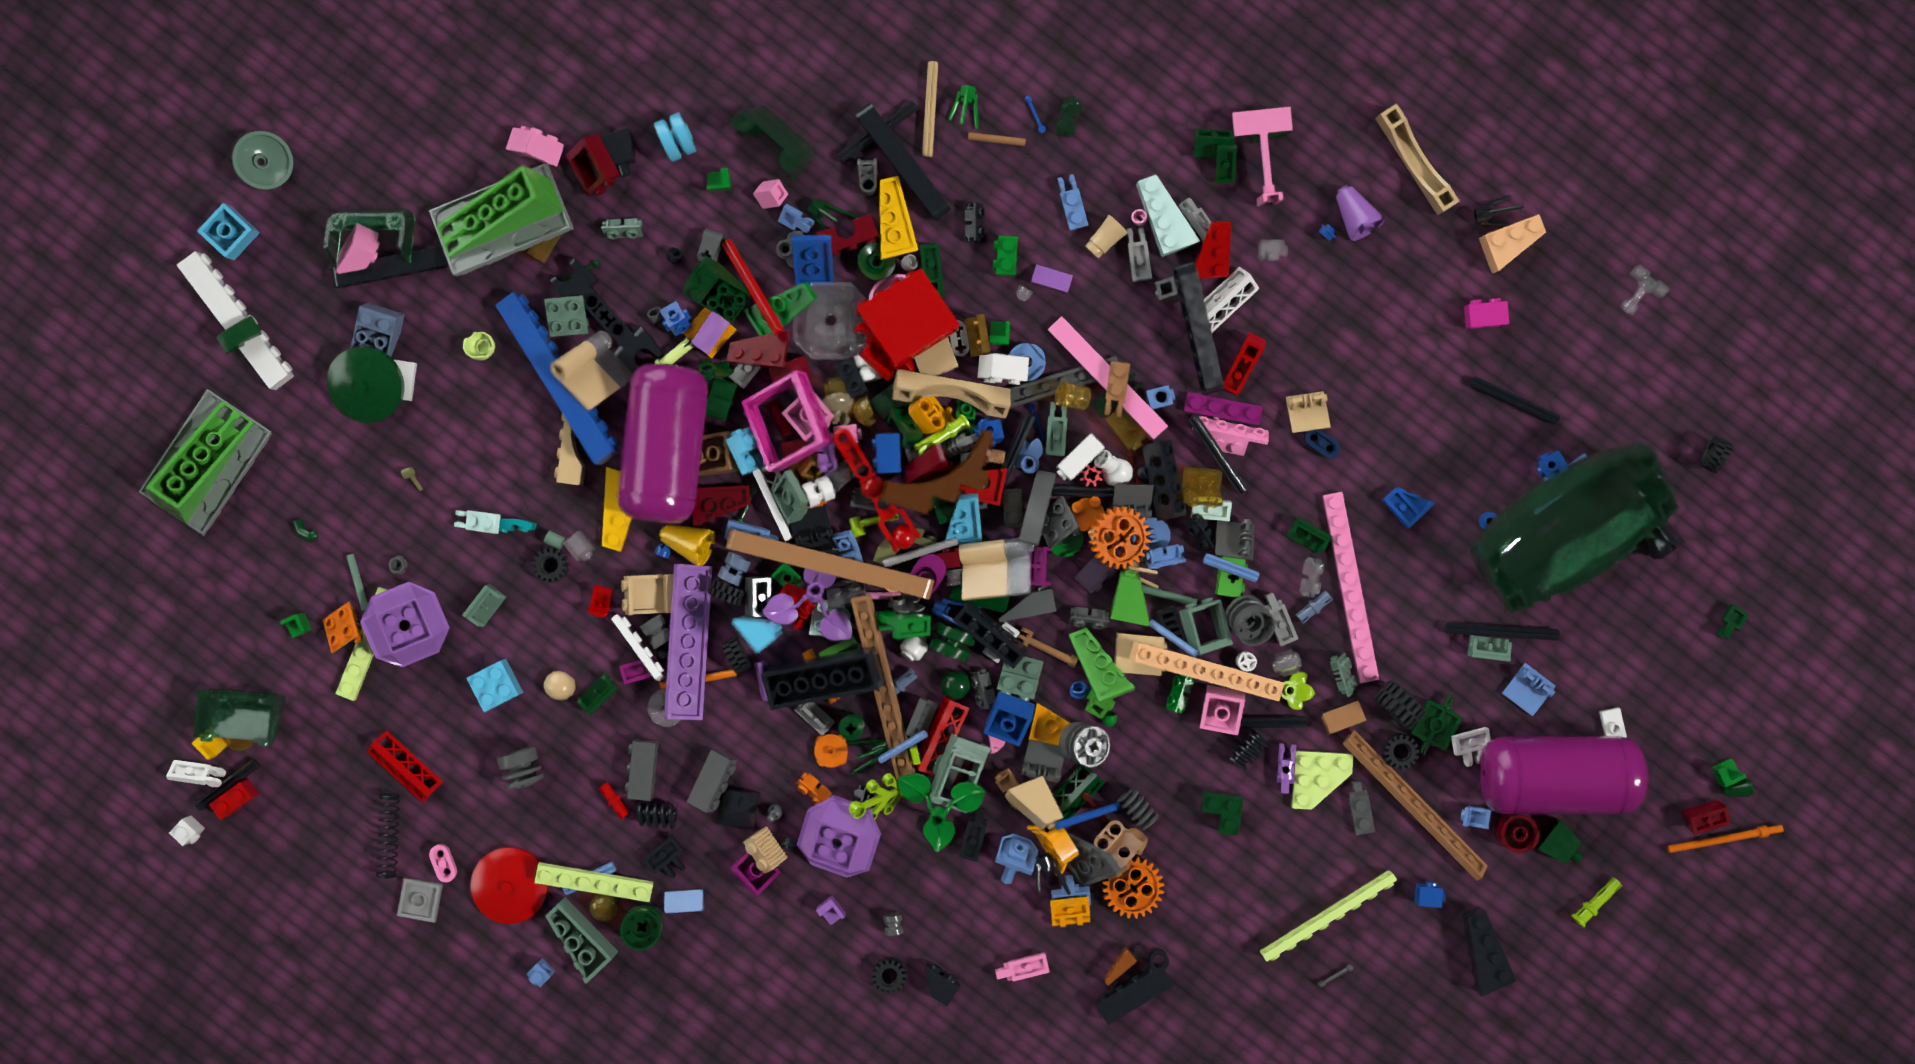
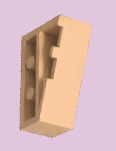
[1479,215,1546,274]

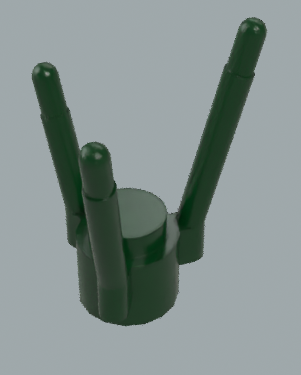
[808,199,857,230]
[846,737,889,775]

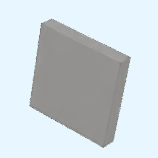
[397,877,443,923]

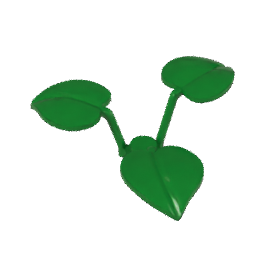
[897,773,986,852]

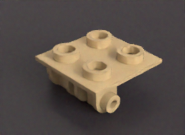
[1286,391,1331,433]

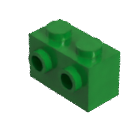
[992,235,1018,278]

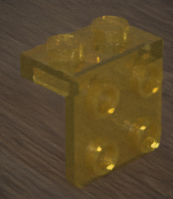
[1181,467,1223,508]

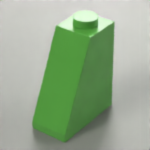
[1111,569,1149,626]

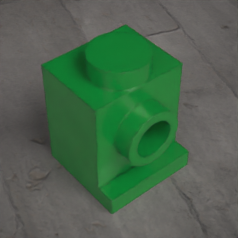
[771,563,802,587]

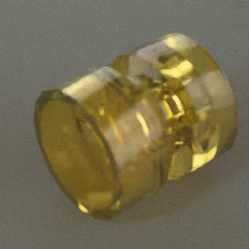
[1055,381,1091,411]

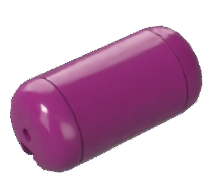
[617,364,708,523]
[1479,736,1648,814]

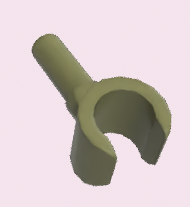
[401,467,423,491]

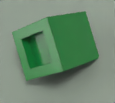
[706,168,732,193]
[989,321,1010,346]
[280,613,312,638]
[1711,758,1747,787]

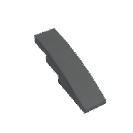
[1019,470,1056,546]

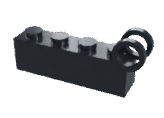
[1095,948,1174,1025]

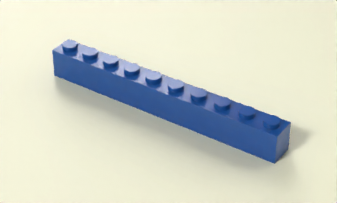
[495,292,620,465]

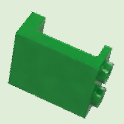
[876,610,931,639]

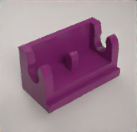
[1027,546,1052,586]

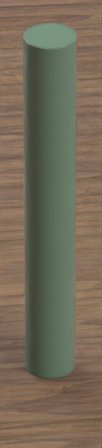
[346,554,368,611]
[1142,585,1198,604]

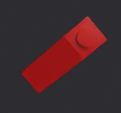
[1223,332,1266,396]

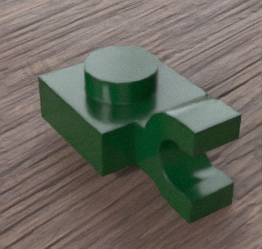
[1716,604,1749,639]

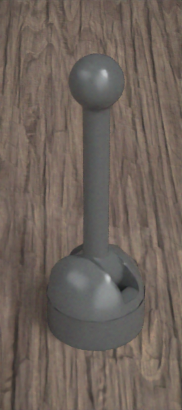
[767,804,783,822]

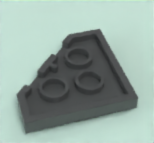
[1067,832,1122,887]

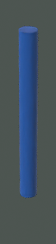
[1055,802,1121,830]

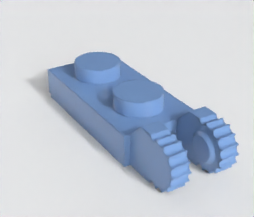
[1057,174,1088,231]

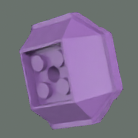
[360,581,450,667]
[797,795,881,878]

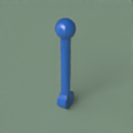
[1024,96,1046,133]

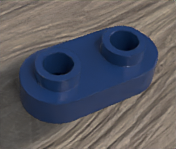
[1304,429,1340,458]

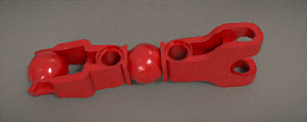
[834,428,920,553]

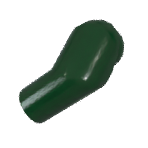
[293,519,318,543]

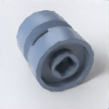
[717,551,751,586]

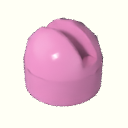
[1132,209,1148,226]

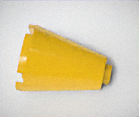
[659,524,715,566]

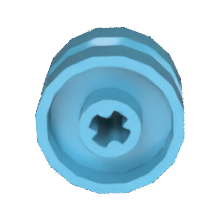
[654,112,697,163]

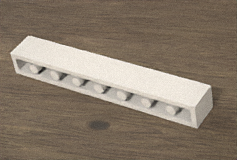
[177,251,294,390]

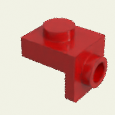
[587,585,614,618]

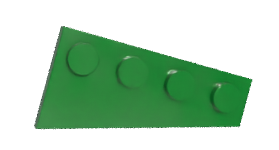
[743,282,818,336]

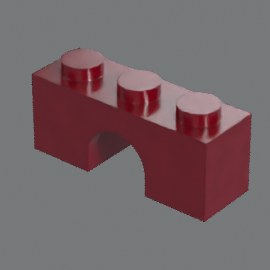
[816,214,879,257]

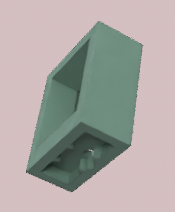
[1179,597,1233,655]

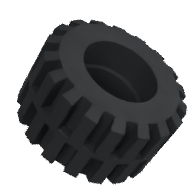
[1374,680,1426,730]

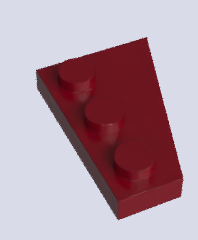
[693,485,751,527]

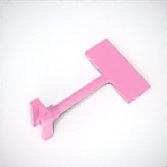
[1232,107,1293,206]

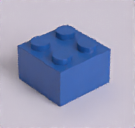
[872,433,902,474]
[984,691,1035,746]

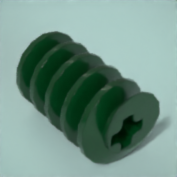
[838,713,865,741]

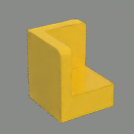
[192,728,228,760]

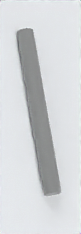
[883,537,958,567]

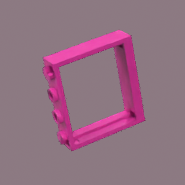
[741,370,834,472]

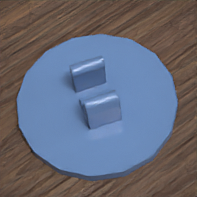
[1133,517,1170,554]

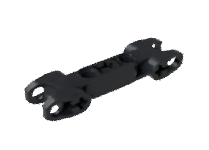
[548,256,663,371]

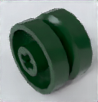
[929,622,976,662]

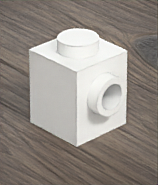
[169,816,205,846]

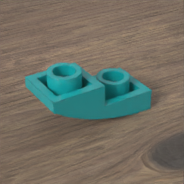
[499,519,537,533]

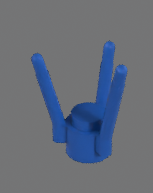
[932,598,981,631]

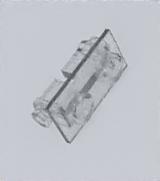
[1300,558,1324,597]

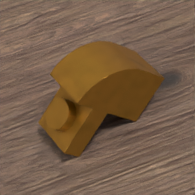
[788,454,822,485]

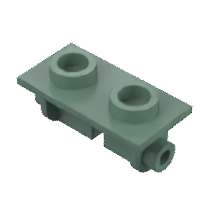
[601,218,643,239]

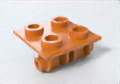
[323,602,363,653]

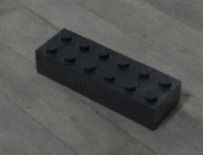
[760,646,885,710]

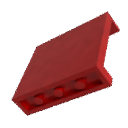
[856,269,960,370]

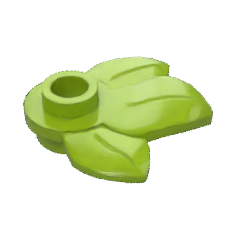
[1281,672,1315,710]

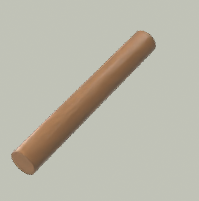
[968,132,1026,146]

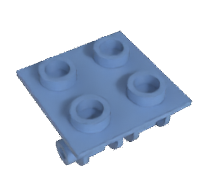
[1502,663,1555,716]

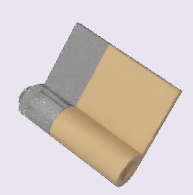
[550,331,633,411]
[959,538,1034,600]

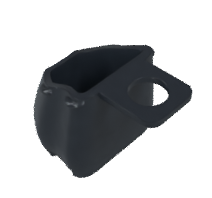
[1645,505,1686,559]

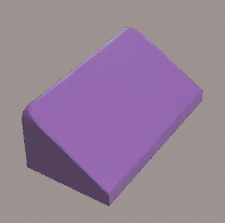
[1031,264,1073,294]
[691,311,730,355]
[754,660,769,701]

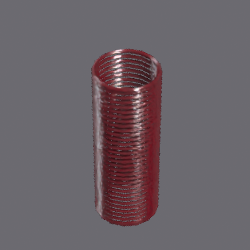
[766,398,795,438]

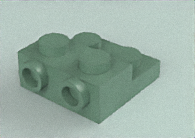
[771,470,809,524]
[997,656,1044,701]

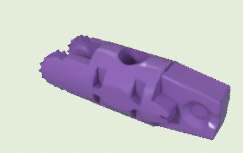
[1277,743,1297,794]

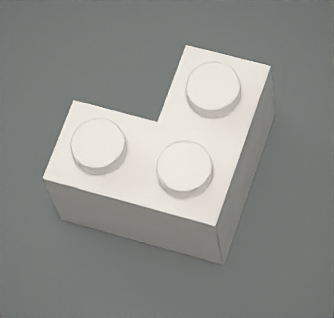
[977,354,1029,385]

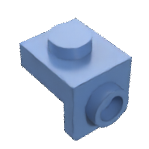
[1461,806,1492,829]

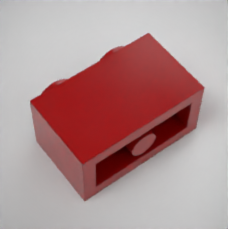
[209,779,260,820]

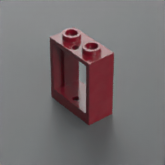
[565,134,620,196]

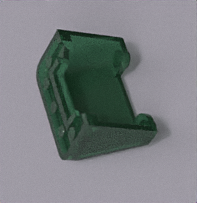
[730,105,814,182]
[193,688,286,747]

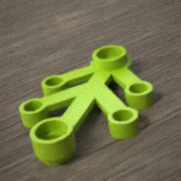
[849,773,905,820]

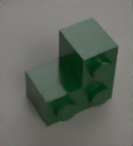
[1200,790,1244,836]

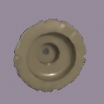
[821,392,854,426]

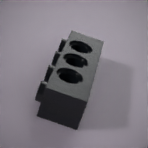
[1142,440,1187,521]
[953,600,1029,669]

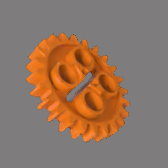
[1089,506,1151,569]
[1102,856,1164,919]

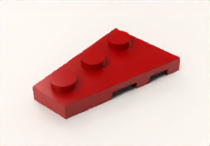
[1195,221,1231,279]
[959,468,1007,506]

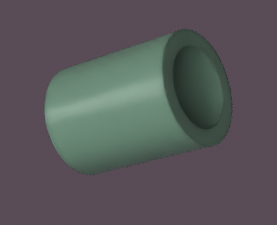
[544,531,566,550]

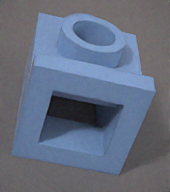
[527,958,556,987]

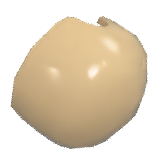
[544,671,576,700]

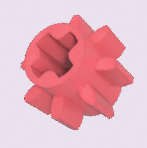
[1080,464,1103,487]

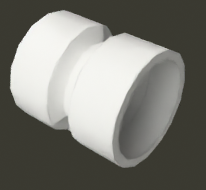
[854,355,883,383]
[800,475,835,509]

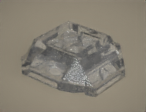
[793,282,867,360]

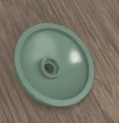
[232,131,293,190]

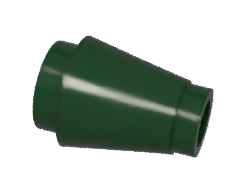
[1722,779,1754,797]

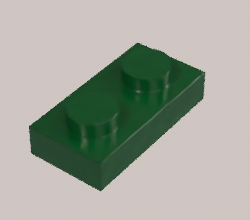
[1215,144,1237,183]

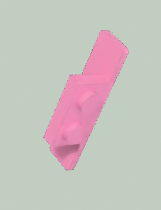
[1192,416,1269,456]

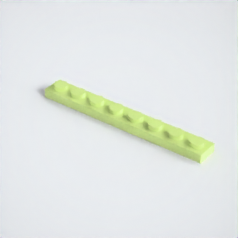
[1260,870,1397,961]

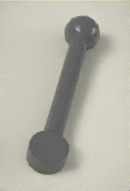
[1317,964,1354,987]

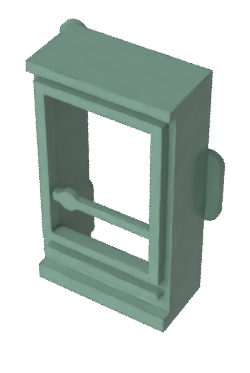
[928,733,991,813]

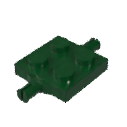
[1410,694,1463,755]

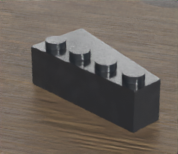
[1462,906,1517,997]

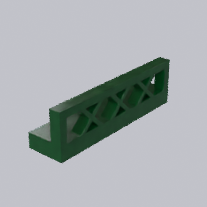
[1045,765,1105,833]

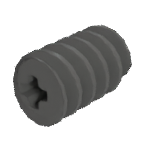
[1117,789,1159,831]

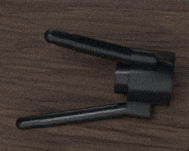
[1474,195,1524,227]
[1034,852,1071,895]

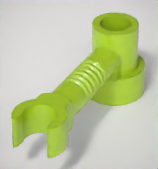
[849,514,899,538]

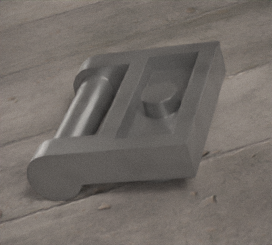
[826,579,866,608]

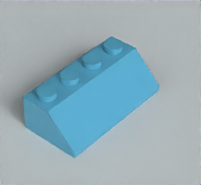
[733,615,783,653]

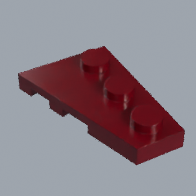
[727,330,790,369]

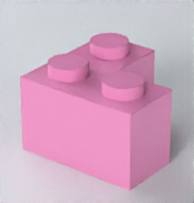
[506,126,564,167]

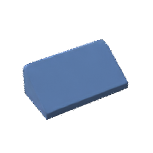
[664,889,704,913]

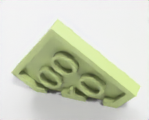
[1291,750,1353,810]

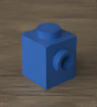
[1414,881,1446,908]

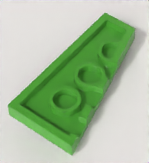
[1069,628,1135,704]

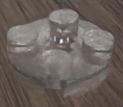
[648,688,682,727]

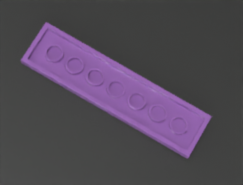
[664,564,712,720]

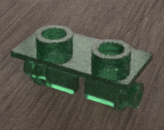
[1055,96,1082,138]

